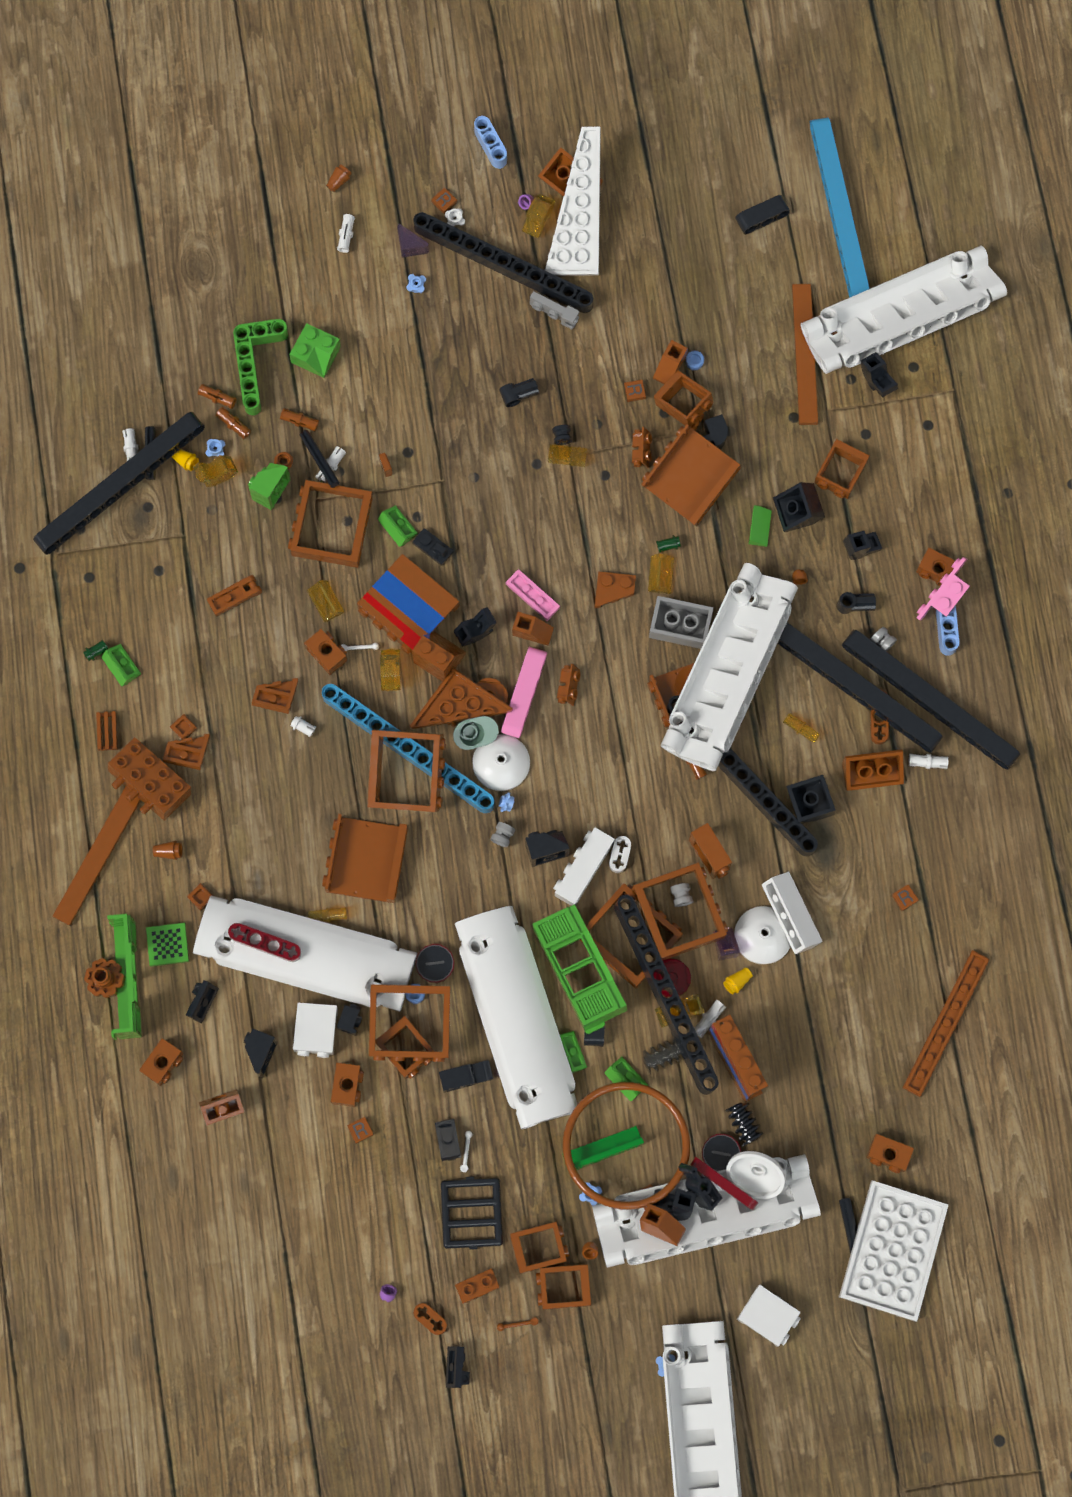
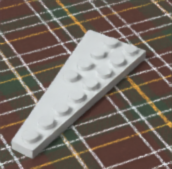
[545,127,601,276]

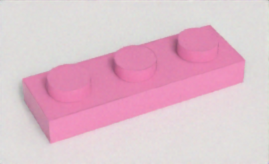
[506,569,560,621]

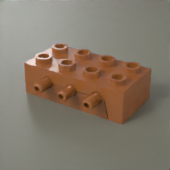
[108,737,191,821]

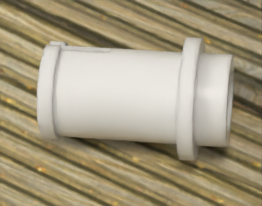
[290,716,316,737]

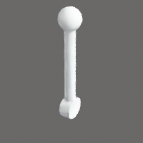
[341,643,380,651]
[460,1131,473,1172]

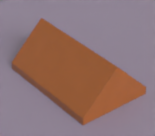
[538,147,603,197]
[842,750,904,791]

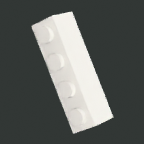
[553,828,615,906]
[762,872,823,954]

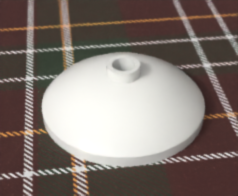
[473,734,530,791]
[734,906,791,964]
[726,1151,786,1199]

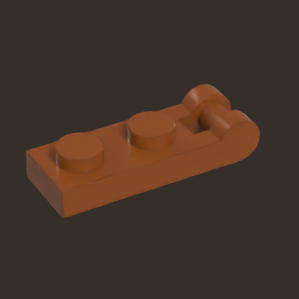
[207,575,262,617]

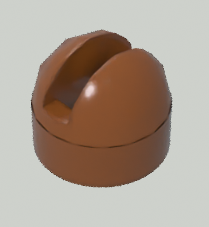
[792,569,808,585]
[582,1242,598,1260]

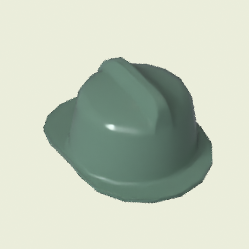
[453,716,499,750]

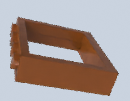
[288,480,373,568]
[367,730,446,812]
[631,862,728,961]
[580,883,683,989]
[369,985,451,1062]

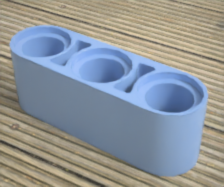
[474,116,507,169]
[936,606,959,656]

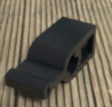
[439,1060,493,1093]
[678,1163,723,1211]

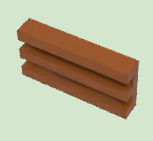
[96,711,118,751]

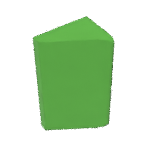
[378,505,418,547]
[749,505,772,547]
[102,644,141,686]
[560,1031,587,1073]
[605,1057,649,1101]

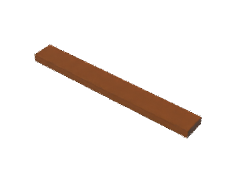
[792,284,818,425]
[52,787,141,926]
[902,950,990,1097]

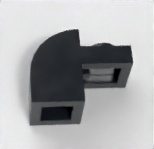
[860,352,898,398]
[703,414,728,450]
[843,530,882,560]
[453,607,497,647]
[652,1188,696,1221]

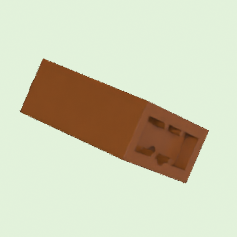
[654,370,714,427]
[814,439,869,499]
[689,823,732,879]
[376,1016,435,1079]
[510,1222,569,1274]
[536,1264,591,1310]

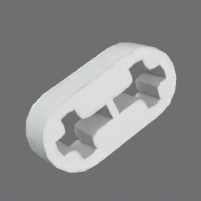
[609,836,631,873]

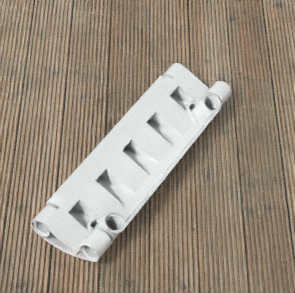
[801,246,1007,374]
[661,563,798,771]
[193,895,417,1011]
[455,906,577,1129]
[592,1154,821,1268]
[662,1321,742,1497]

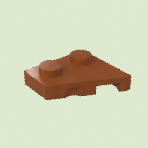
[252,678,299,714]
[163,734,210,770]

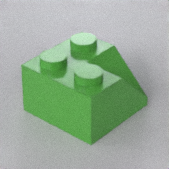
[289,323,341,378]
[248,463,291,510]

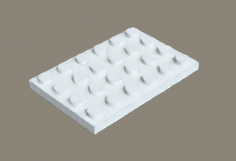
[839,1181,948,1322]

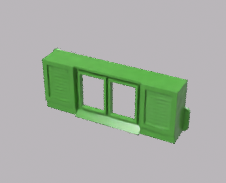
[533,904,627,1034]
[107,914,142,1040]

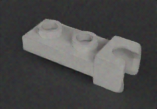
[530,291,579,329]

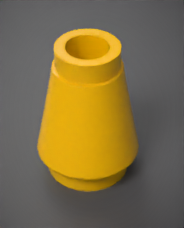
[172,449,199,471]
[723,967,753,995]

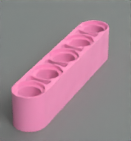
[501,646,547,739]

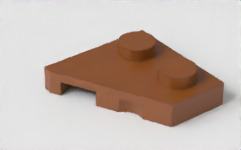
[595,571,636,608]

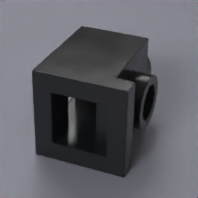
[337,1004,363,1036]

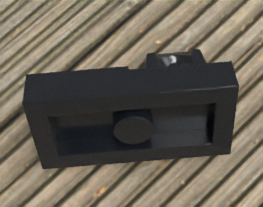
[412,528,454,566]
[186,980,219,1024]
[435,1119,461,1161]
[446,1346,470,1388]

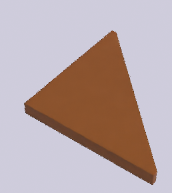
[410,668,513,729]

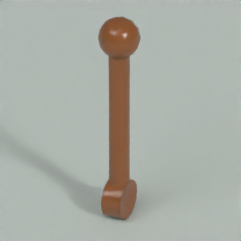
[497,1317,538,1331]

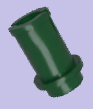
[656,535,681,553]
[83,640,108,661]

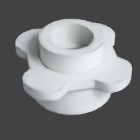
[445,208,465,226]

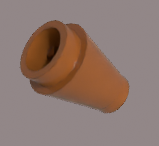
[326,164,352,192]
[153,841,183,860]

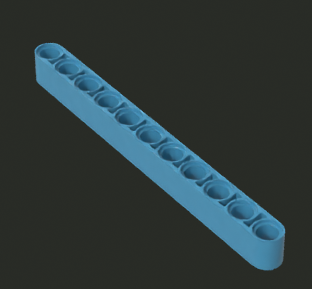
[810,117,869,298]
[322,684,494,813]

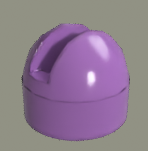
[518,194,535,209]
[380,1284,397,1302]

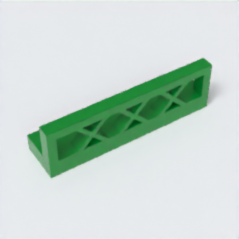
[562,1126,644,1170]

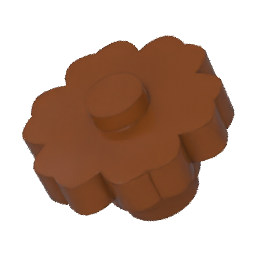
[84,958,125,998]

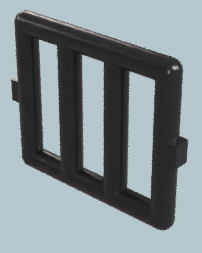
[440,1177,503,1250]

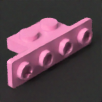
[917,557,970,620]

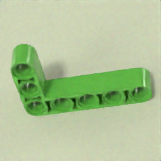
[233,319,288,415]

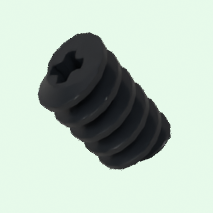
[725,1102,764,1147]

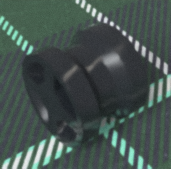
[552,425,572,445]

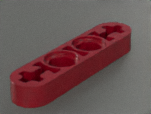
[228,923,301,962]
[690,1157,758,1211]

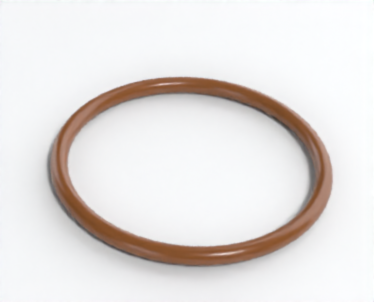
[563,1082,690,1210]

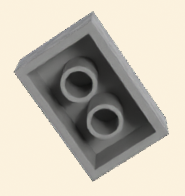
[649,596,713,649]

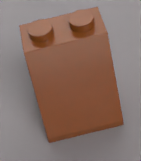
[412,632,467,682]

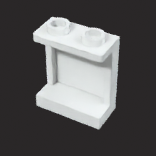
[293,1003,338,1058]
[736,1285,801,1347]

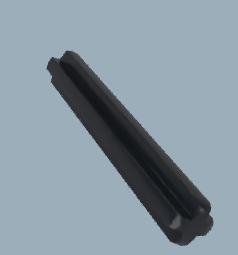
[300,430,339,488]
[839,1198,857,1255]

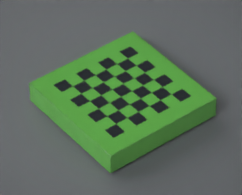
[146,923,189,967]

